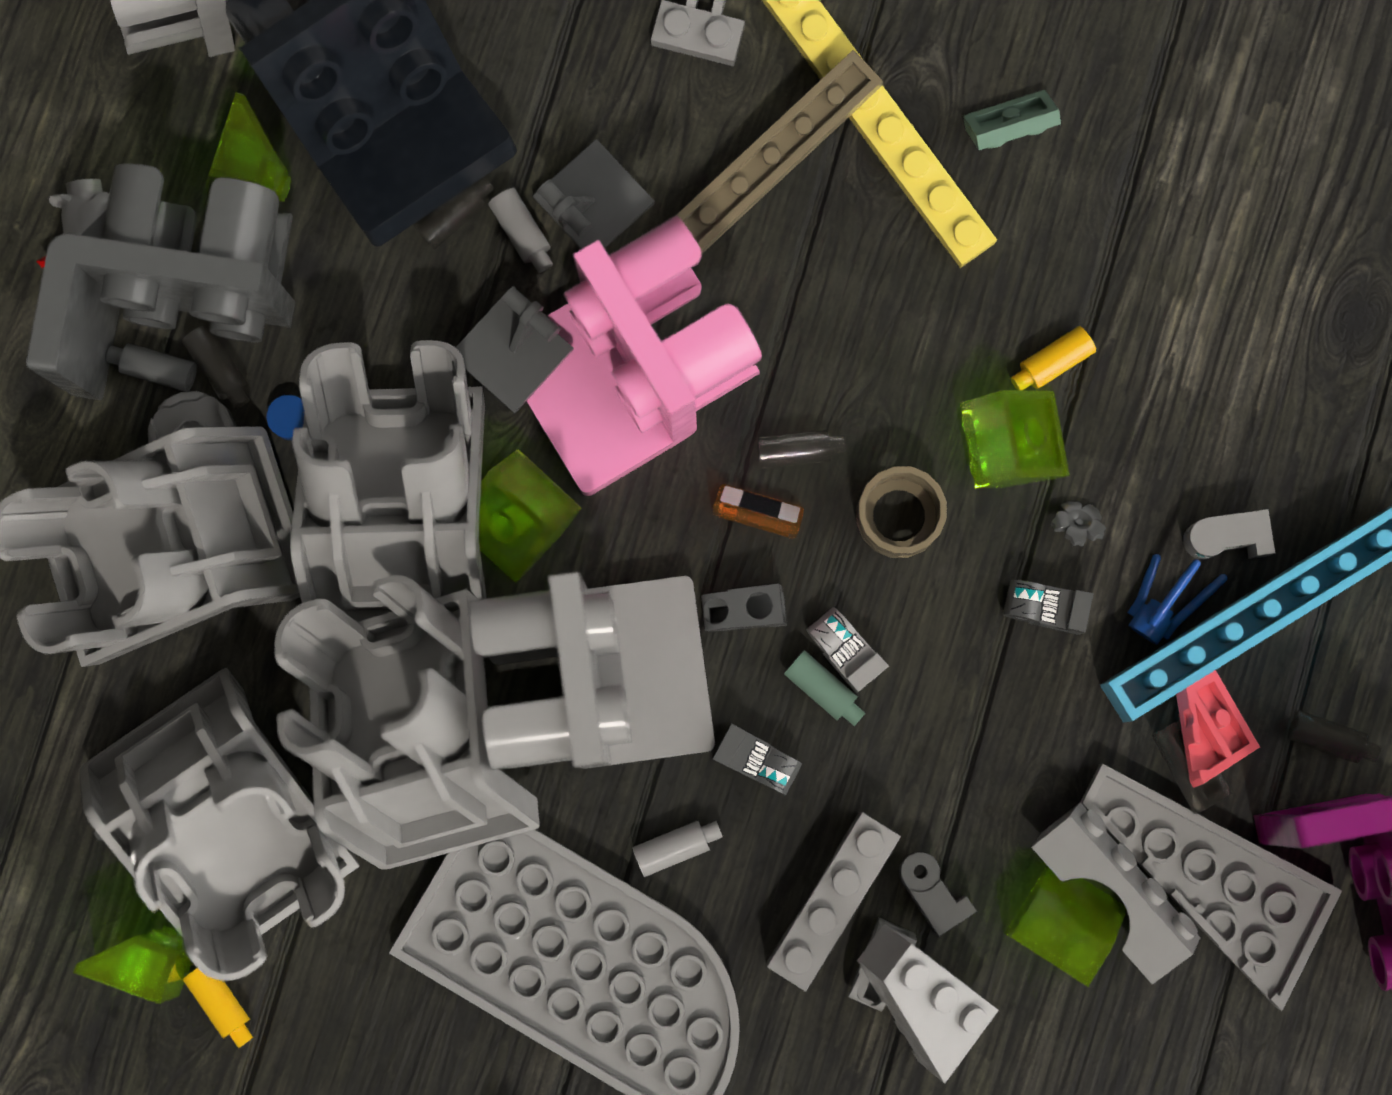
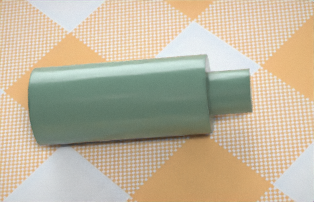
[784,650,865,726]

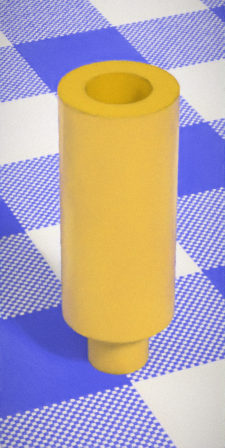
[1010,326,1096,392]
[183,968,254,1048]

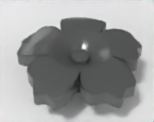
[1051,501,1106,547]

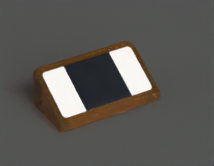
[713,484,804,539]

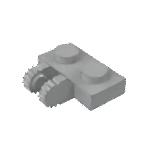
[651,0,745,66]

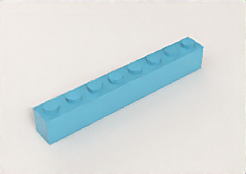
[1100,505,1392,723]

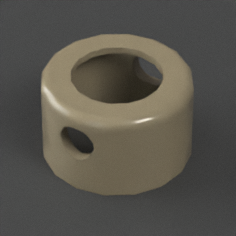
[856,466,947,558]

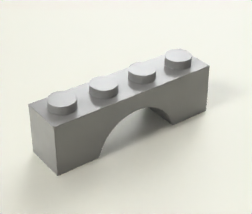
[1031,802,1200,984]
[766,812,901,991]

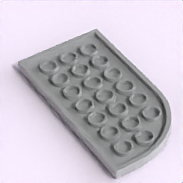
[389,829,740,1095]

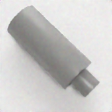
[488,188,553,273]
[632,820,723,877]

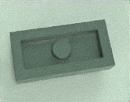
[963,90,1061,150]

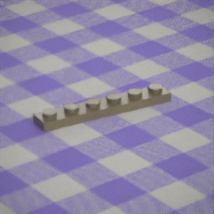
[676,50,883,255]

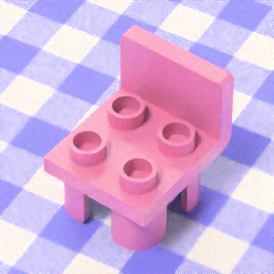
[526,216,762,496]

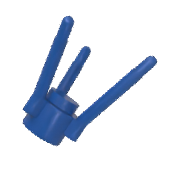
[1127,554,1227,645]

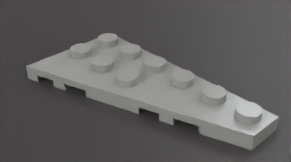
[1080,764,1342,1011]

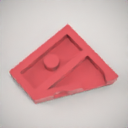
[1176,670,1260,788]

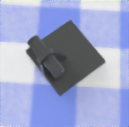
[533,139,655,250]
[455,286,574,414]

